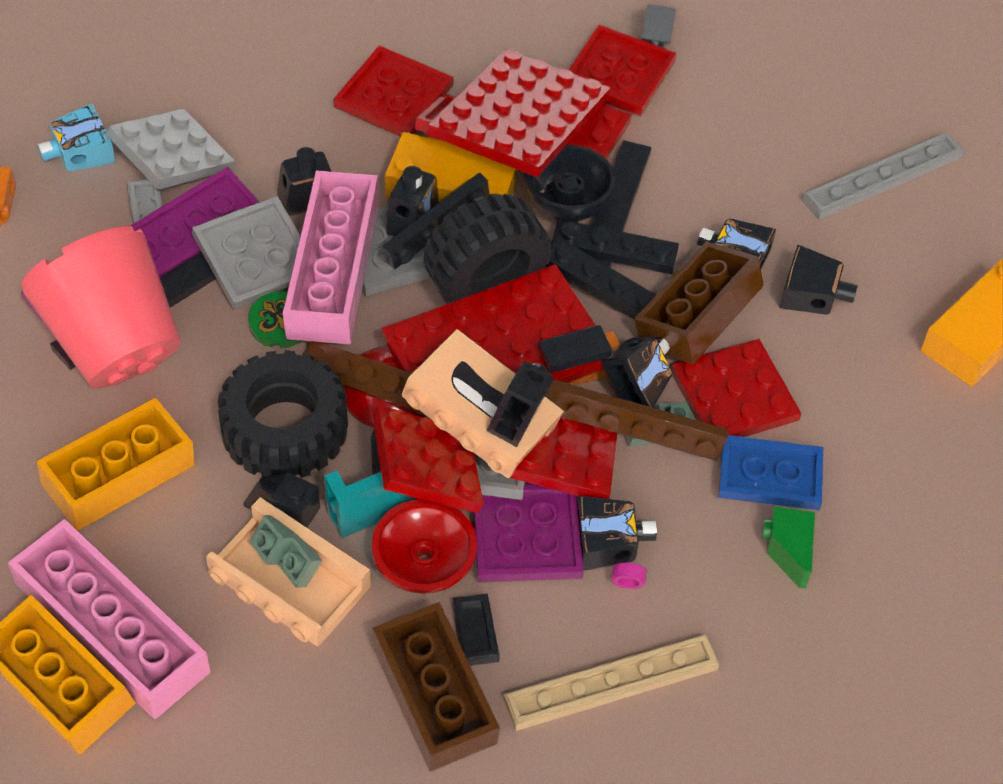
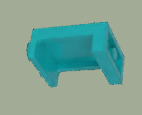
[324,470,416,538]

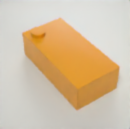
[385,132,519,202]
[921,258,1003,387]
[36,397,195,531]
[0,595,136,756]

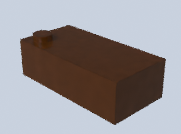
[634,241,764,365]
[372,602,500,772]

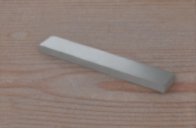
[802,132,965,220]

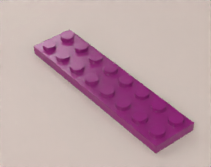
[21,167,259,336]

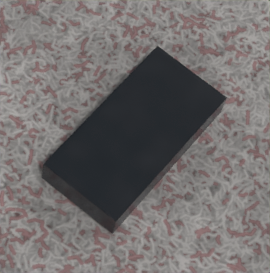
[538,325,612,373]
[453,593,500,666]

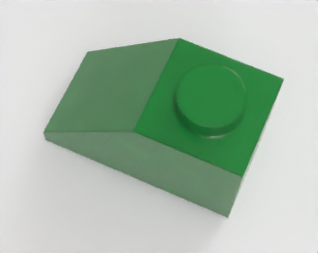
[762,506,815,589]

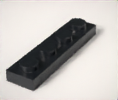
[383,172,490,270]
[551,219,679,274]
[546,237,656,319]

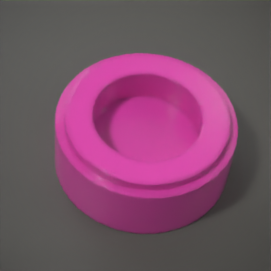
[611,563,647,589]

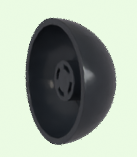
[525,145,616,222]

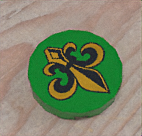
[248,291,303,348]

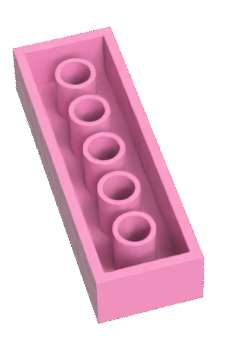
[283,171,380,345]
[8,519,211,720]

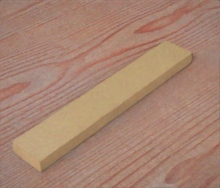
[504,634,720,731]

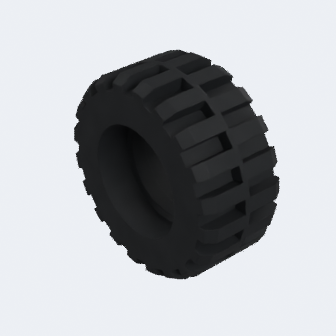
[424,194,551,304]
[218,350,348,478]

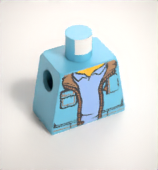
[37,104,115,171]

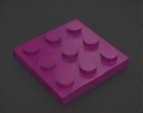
[474,484,584,582]

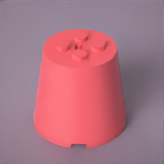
[21,226,181,388]

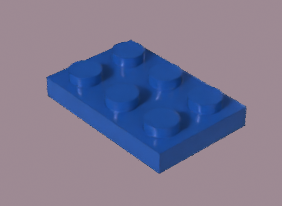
[718,435,824,510]

